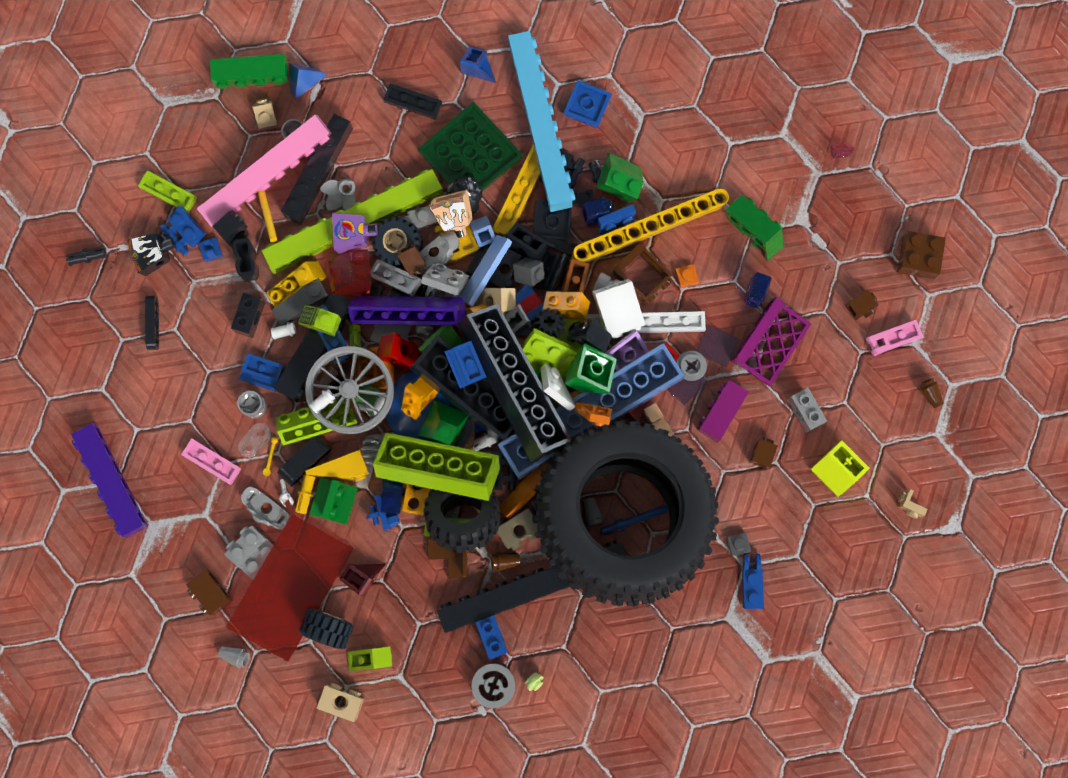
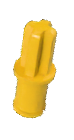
[295,475,316,514]

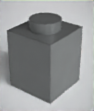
[513,257,544,286]

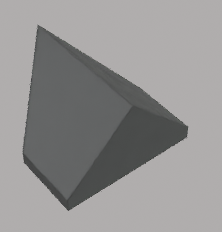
[504,304,533,336]

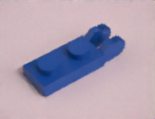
[742,554,764,609]

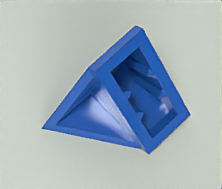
[460,46,496,83]
[289,63,326,99]

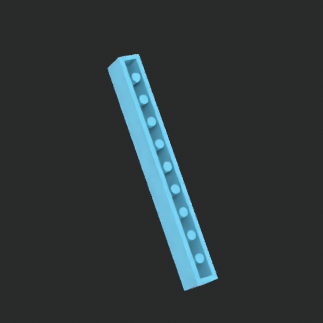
[508,31,575,212]

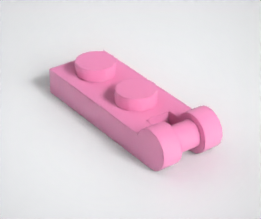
[866,320,923,356]

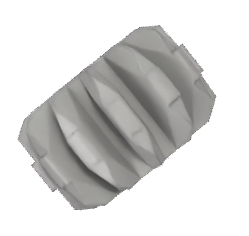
[361,434,384,467]

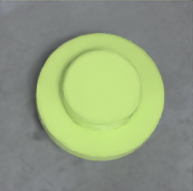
[525,673,543,691]

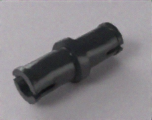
[66,246,107,266]

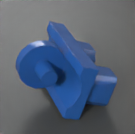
[366,495,400,531]

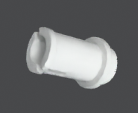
[271,322,297,340]
[309,389,335,414]

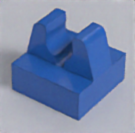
[199,237,223,262]

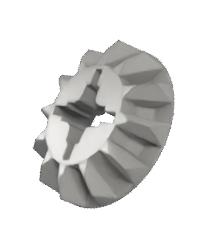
[676,351,707,381]

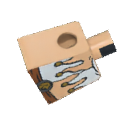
[429,190,472,238]

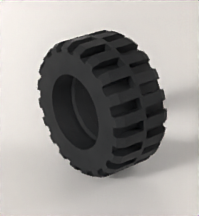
[424,489,500,553]

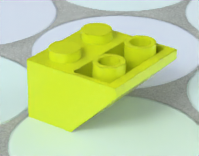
[810,440,870,497]

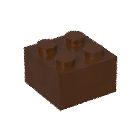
[897,231,946,279]

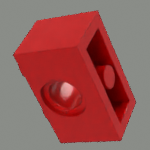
[377,333,420,371]

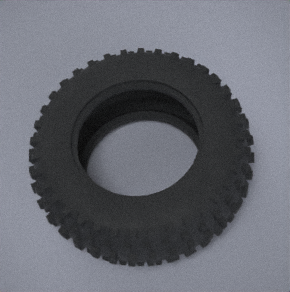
[532,420,719,607]

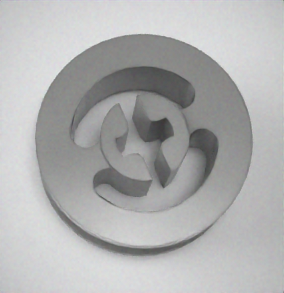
[471,664,515,708]

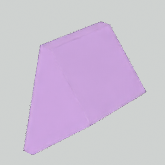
[605,329,649,372]

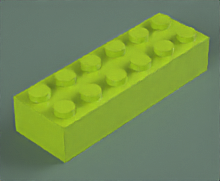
[373,433,500,501]

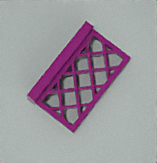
[731,297,811,386]

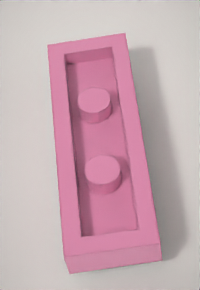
[181,438,241,485]

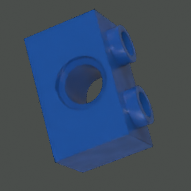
[476,615,508,660]

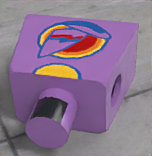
[332,213,378,253]

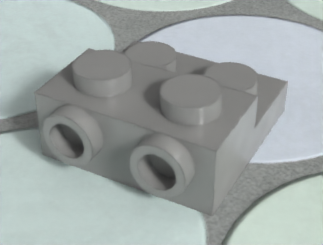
[224,525,282,581]

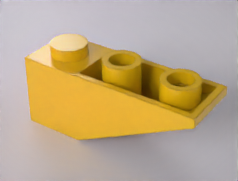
[266,261,327,308]

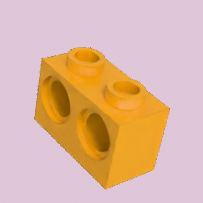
[543,292,590,319]
[400,483,431,516]

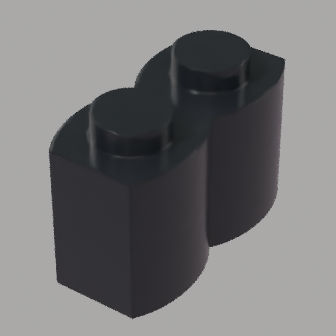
[233,238,259,282]

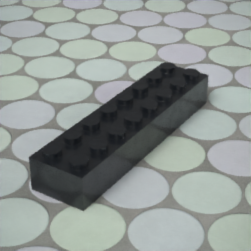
[457,304,572,462]

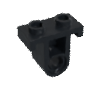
[567,318,612,353]

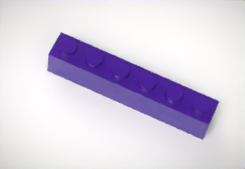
[348,296,466,325]
[71,423,148,538]

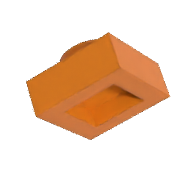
[675,264,699,288]

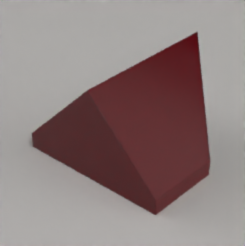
[339,563,386,596]

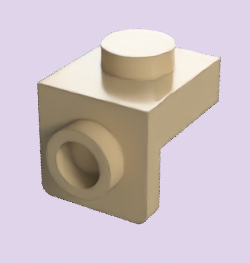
[253,98,277,129]
[898,489,928,519]

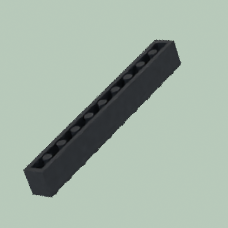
[437,540,627,633]

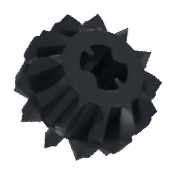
[533,307,566,339]

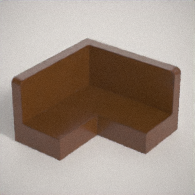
[427,539,468,579]

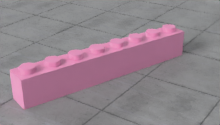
[197,115,331,227]

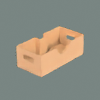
[643,403,675,437]

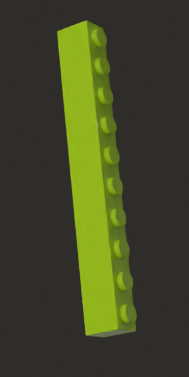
[262,169,444,275]

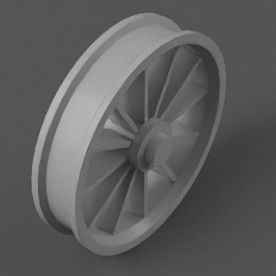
[305,346,394,434]

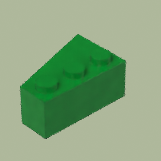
[726,195,784,261]

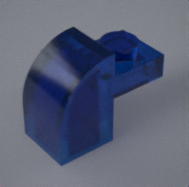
[380,479,403,514]

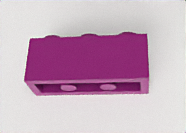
[698,380,749,443]

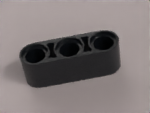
[277,435,332,487]

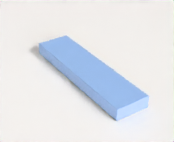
[459,235,512,307]

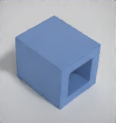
[470,216,495,248]

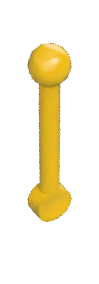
[263,436,278,476]

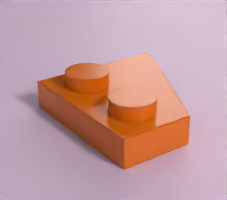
[574,402,612,426]

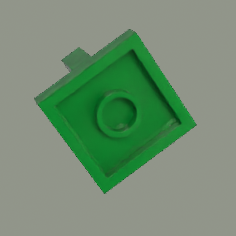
[309,477,358,525]

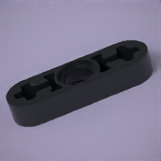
[145,296,159,350]

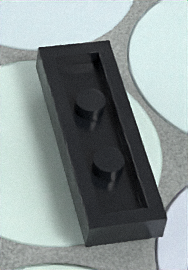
[383,83,442,120]

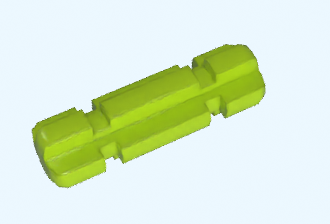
[349,324,361,358]

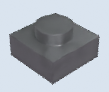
[727,533,751,556]

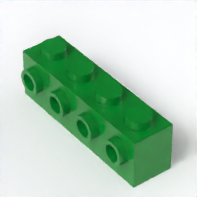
[210,54,289,89]

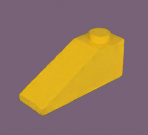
[305,450,370,482]

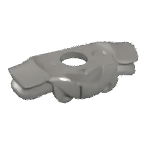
[419,230,459,275]
[241,486,292,530]

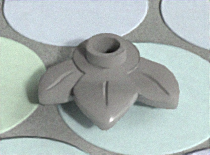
[320,179,355,210]

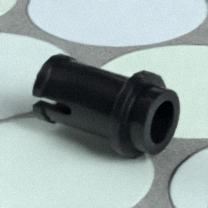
[588,160,602,185]

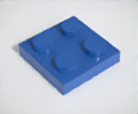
[563,80,612,129]

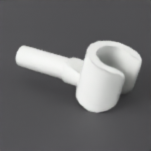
[279,479,294,507]

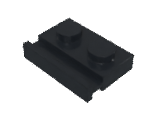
[534,251,570,292]

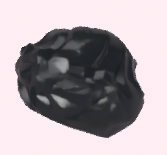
[446,177,483,214]

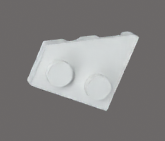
[540,363,575,411]

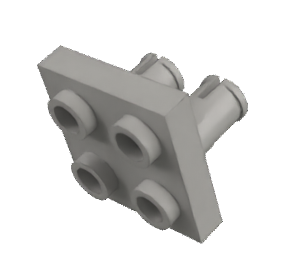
[421,263,469,297]

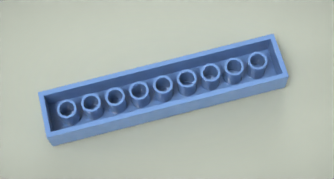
[498,343,685,480]

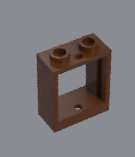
[612,243,672,304]

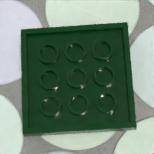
[417,102,523,192]

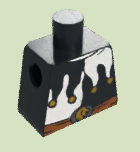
[126,233,176,276]

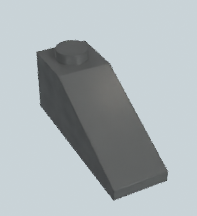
[272,279,329,326]

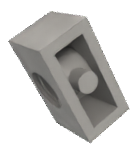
[788,388,827,433]

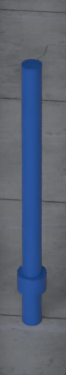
[601,504,669,535]

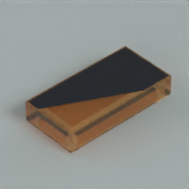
[455,420,475,450]

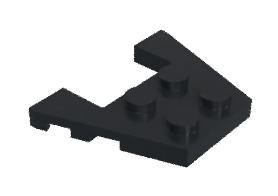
[533,190,593,259]

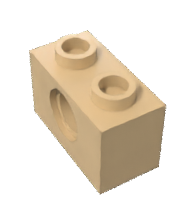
[475,288,515,315]
[316,683,364,722]

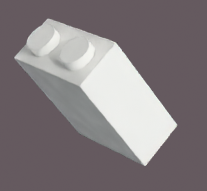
[592,279,645,338]

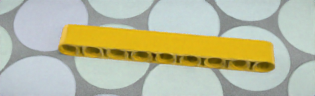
[572,189,729,263]

